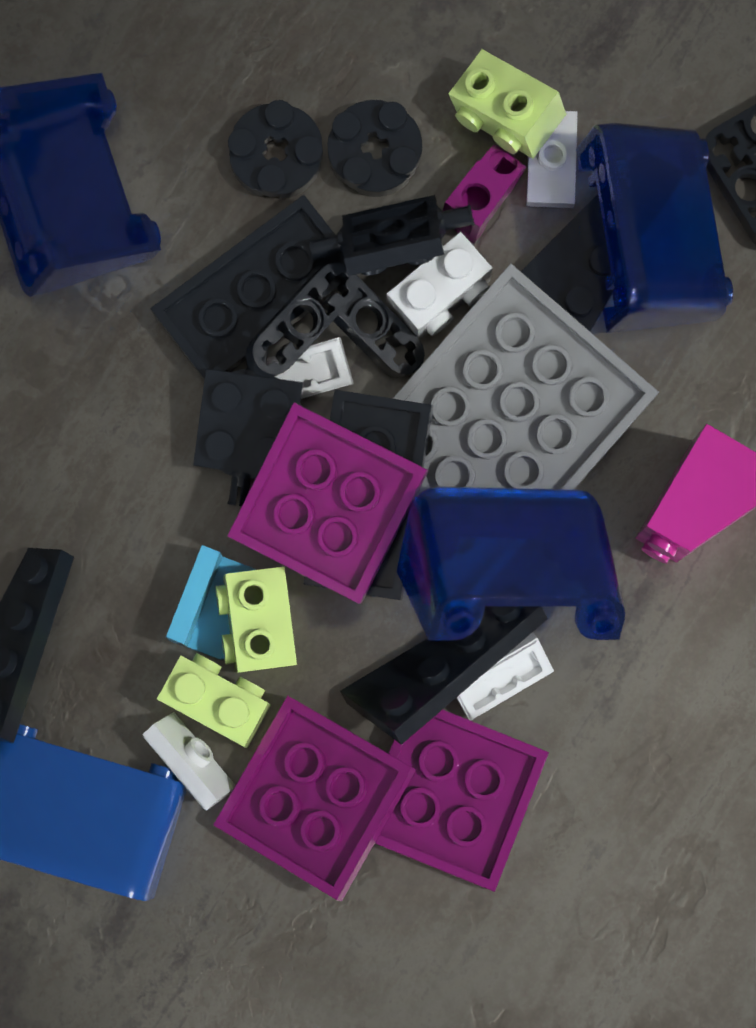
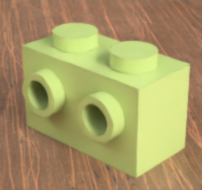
[448,49,566,159]
[215,566,297,673]
[157,653,271,749]

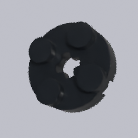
[228,100,323,199]
[327,100,422,197]

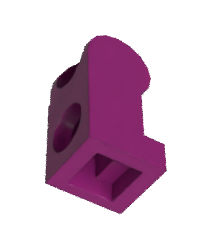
[442,144,526,244]

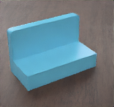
[166,545,256,660]

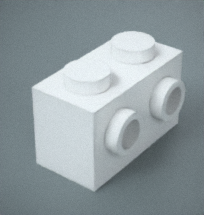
[387,232,492,340]

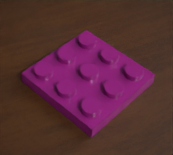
[227,403,429,604]
[213,695,416,901]
[375,710,549,892]

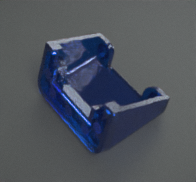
[0,73,161,297]
[576,123,734,333]
[397,487,625,640]

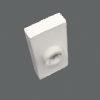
[526,111,578,208]
[246,337,354,399]
[456,632,554,721]
[142,712,236,811]

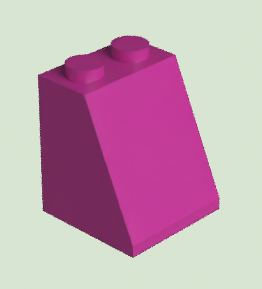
[635,424,756,564]

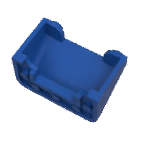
[0,724,187,901]

